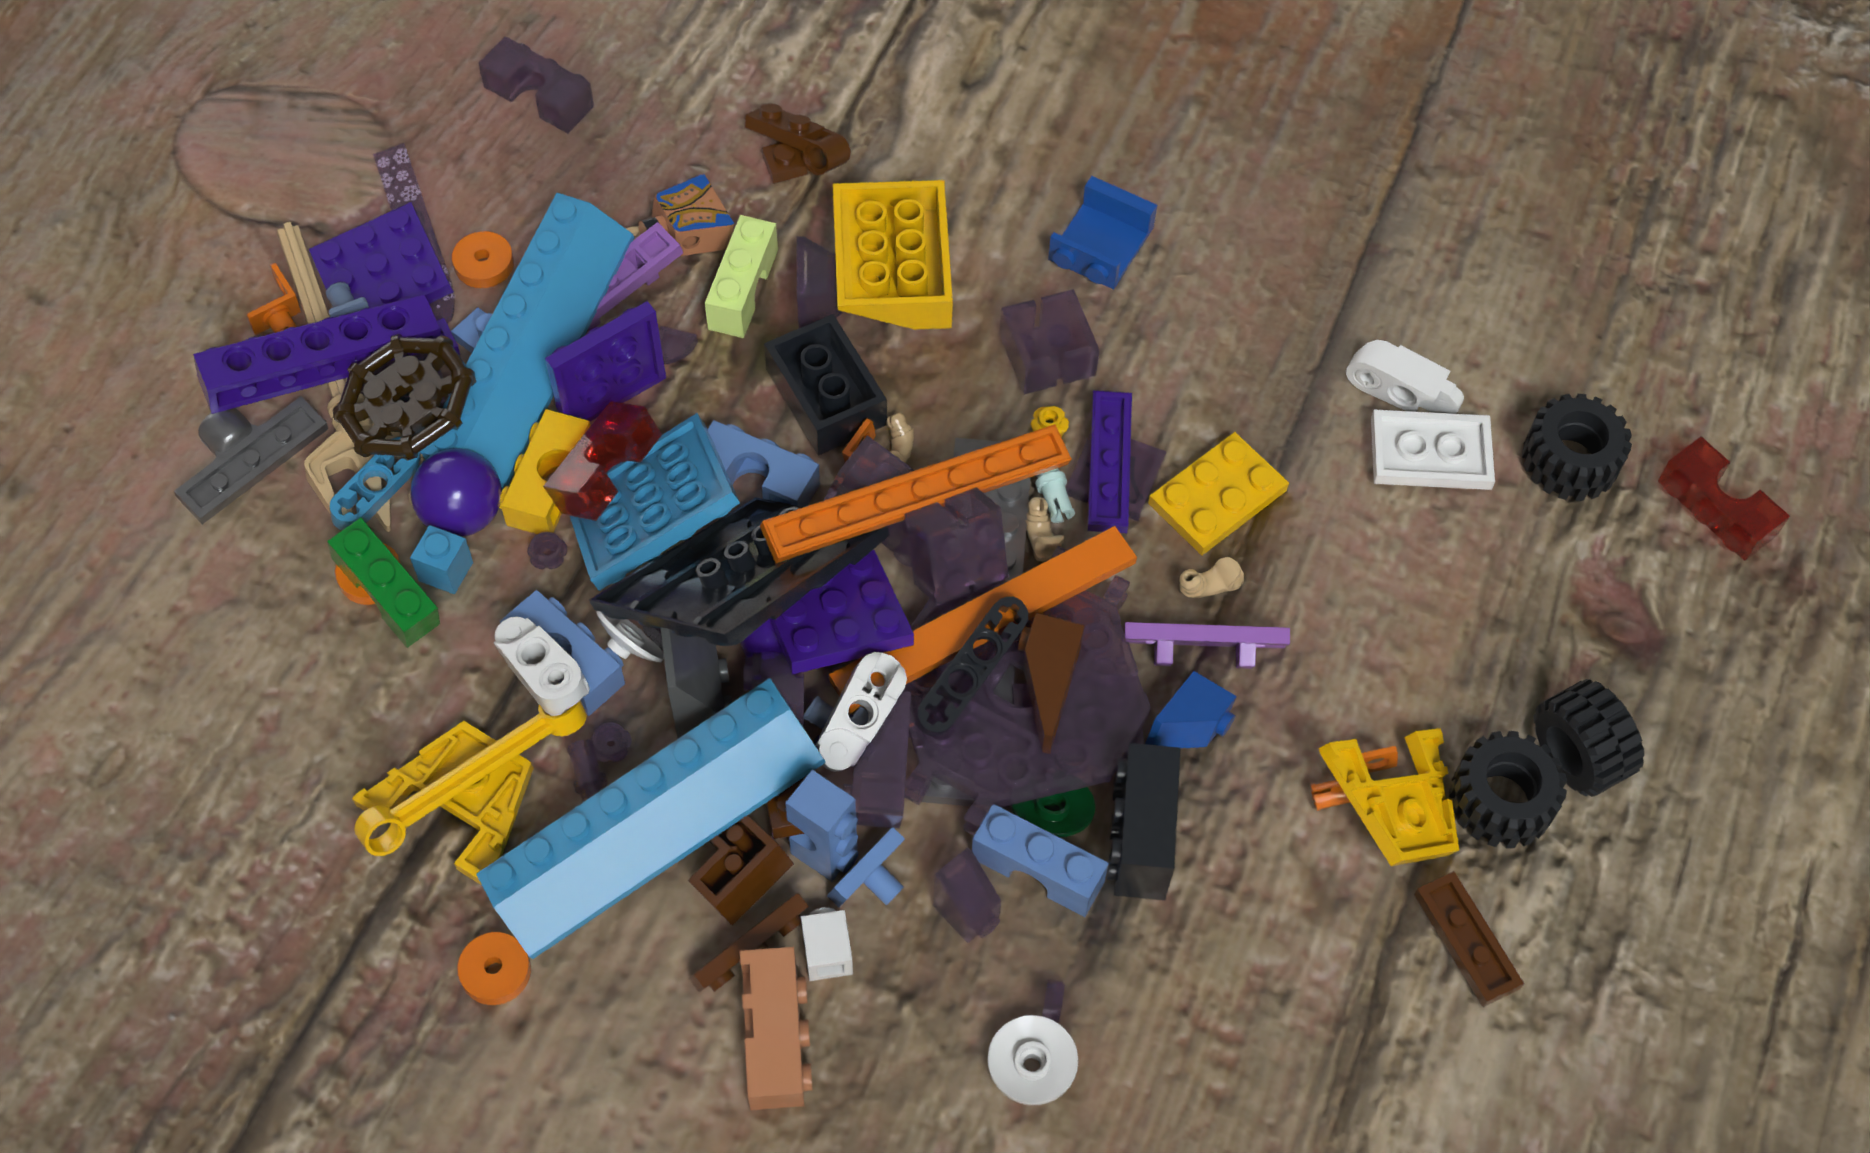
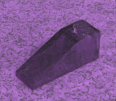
[842,691,911,829]

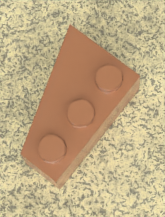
[740,947,813,1110]

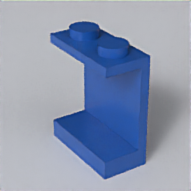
[1048,176,1157,290]

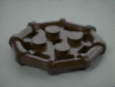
[333,334,476,460]

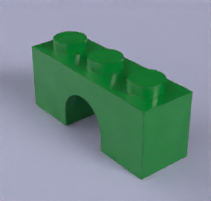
[327,518,440,648]

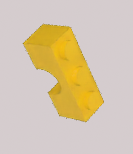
[499,409,594,538]

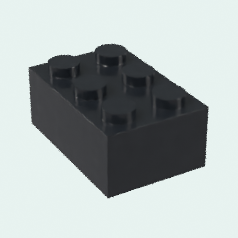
[764,314,887,456]
[1107,743,1181,901]

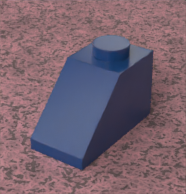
[1145,671,1237,748]

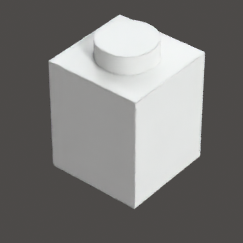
[801,908,853,981]

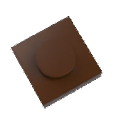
[762,142,808,184]

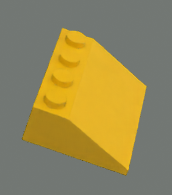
[833,180,953,330]

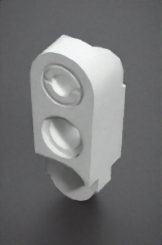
[1346,340,1464,414]
[494,617,590,716]
[816,652,907,772]

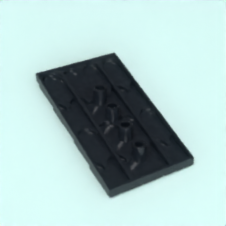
[589,497,890,646]

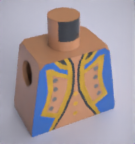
[638,174,734,256]

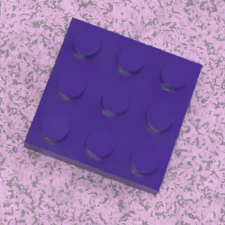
[309,202,454,307]
[545,301,666,422]
[769,550,914,674]

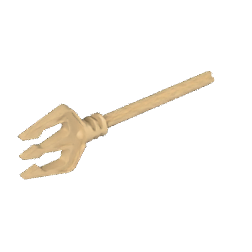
[277,222,425,532]

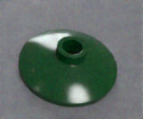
[1010,770,1096,837]

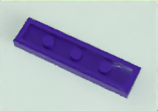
[1087,390,1132,534]

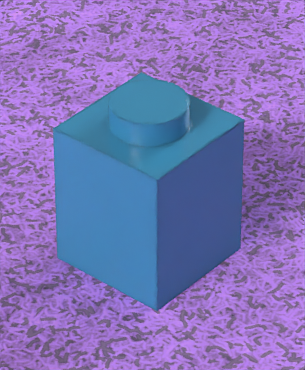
[410,525,473,595]

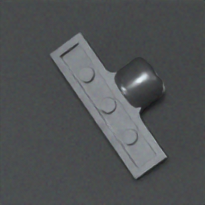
[174,396,328,525]

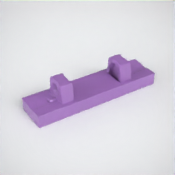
[588,222,683,331]
[1121,622,1290,669]

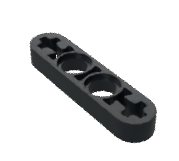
[916,597,1028,736]

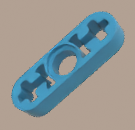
[330,437,420,530]

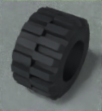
[1522,393,1632,501]
[1533,679,1645,797]
[1449,731,1567,849]

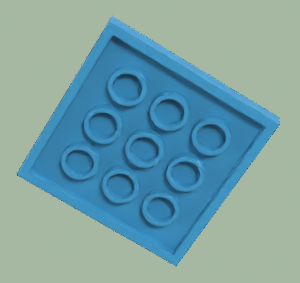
[563,413,740,591]

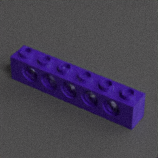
[193,294,440,414]

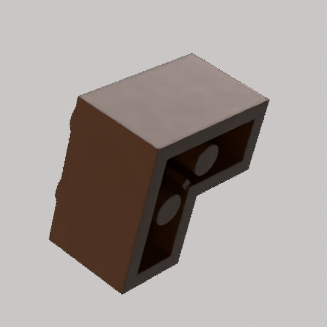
[688,815,794,926]

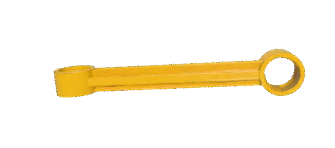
[354,700,587,856]

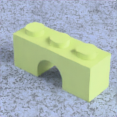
[705,215,778,338]

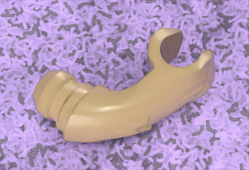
[871,412,914,477]
[1025,497,1064,562]
[1179,557,1244,598]

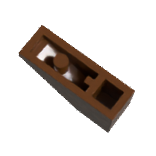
[1018,613,1085,754]

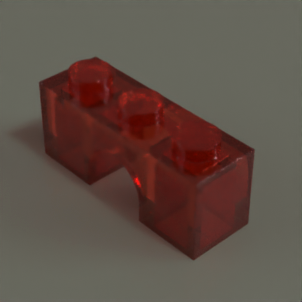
[543,401,662,521]
[1658,436,1790,561]

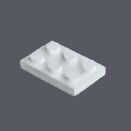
[1371,410,1495,490]

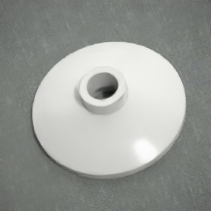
[596,611,664,662]
[988,1015,1078,1105]

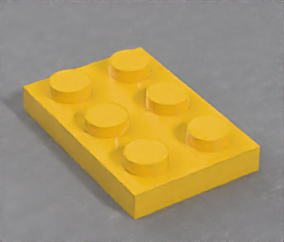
[1148,432,1289,556]

